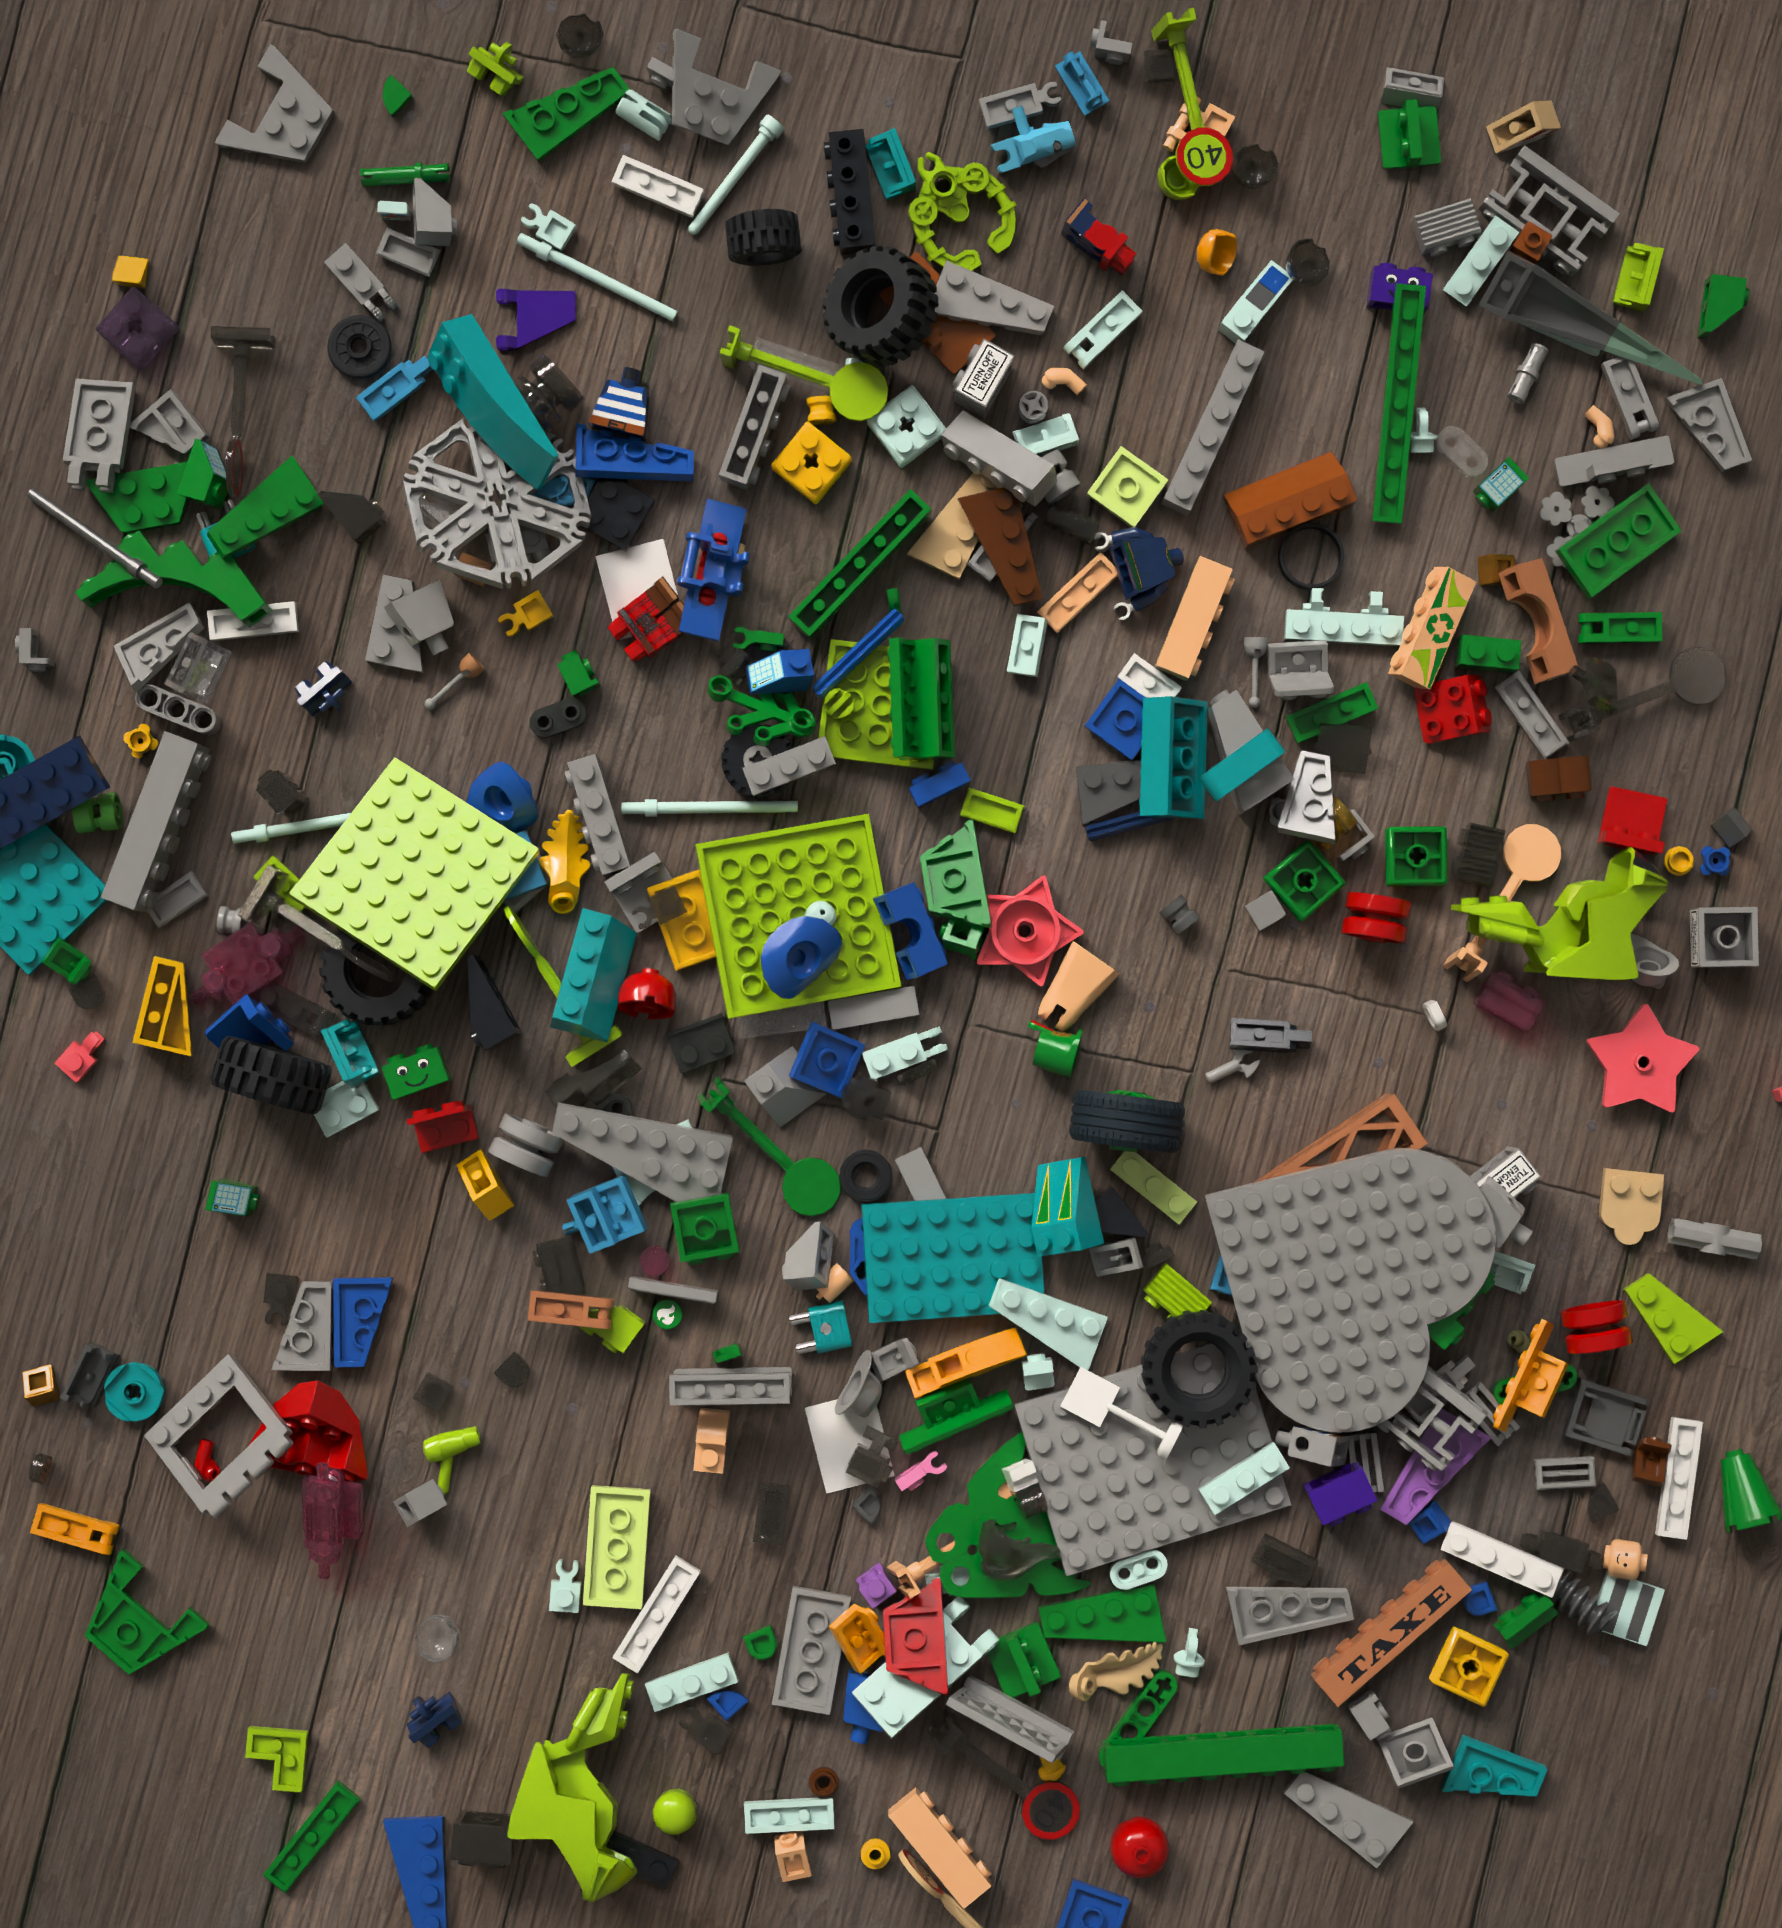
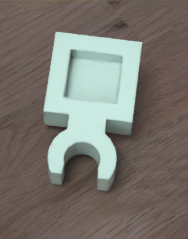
[521,204,577,252]
[549,1559,582,1613]

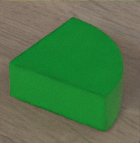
[383,74,413,117]
[887,588,902,614]
[712,1342,743,1363]

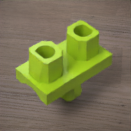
[467,42,524,95]

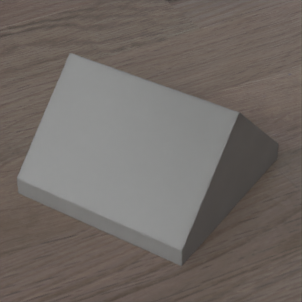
[1378,1717,1454,1789]

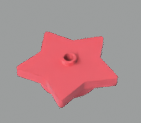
[976,875,1083,987]
[1586,1004,1700,1112]

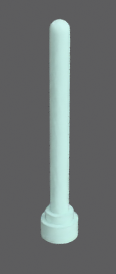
[688,114,785,235]

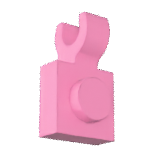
[895,1450,947,1491]

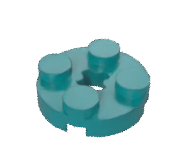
[104,1361,166,1421]

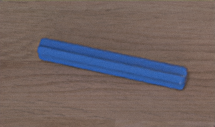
[812,609,904,698]

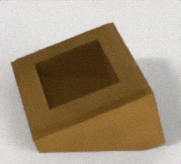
[1478,554,1515,586]
[23,1365,60,1406]

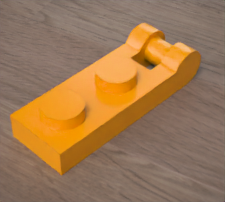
[30,1503,120,1555]

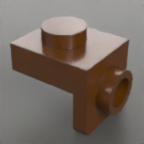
[1632,1437,1672,1487]

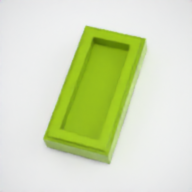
[960,788,1024,834]

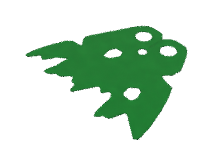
[925,1432,1091,1598]

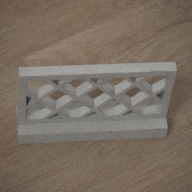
[946,1675,1075,1763]

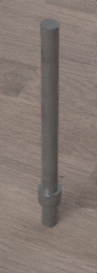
[27,488,163,589]

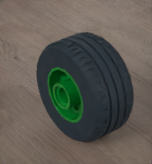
[1069,1089,1186,1153]

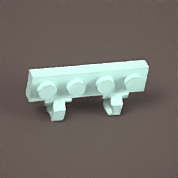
[1284,588,1404,647]

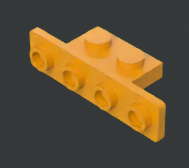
[1493,1319,1569,1432]

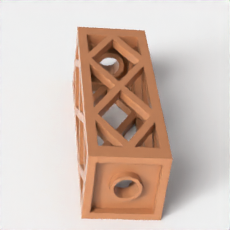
[1253,1093,1428,1183]

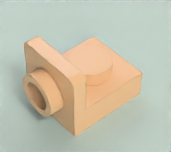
[774,1831,812,1882]

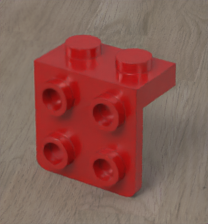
[1414,675,1492,744]

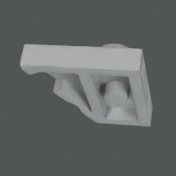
[130,389,209,455]

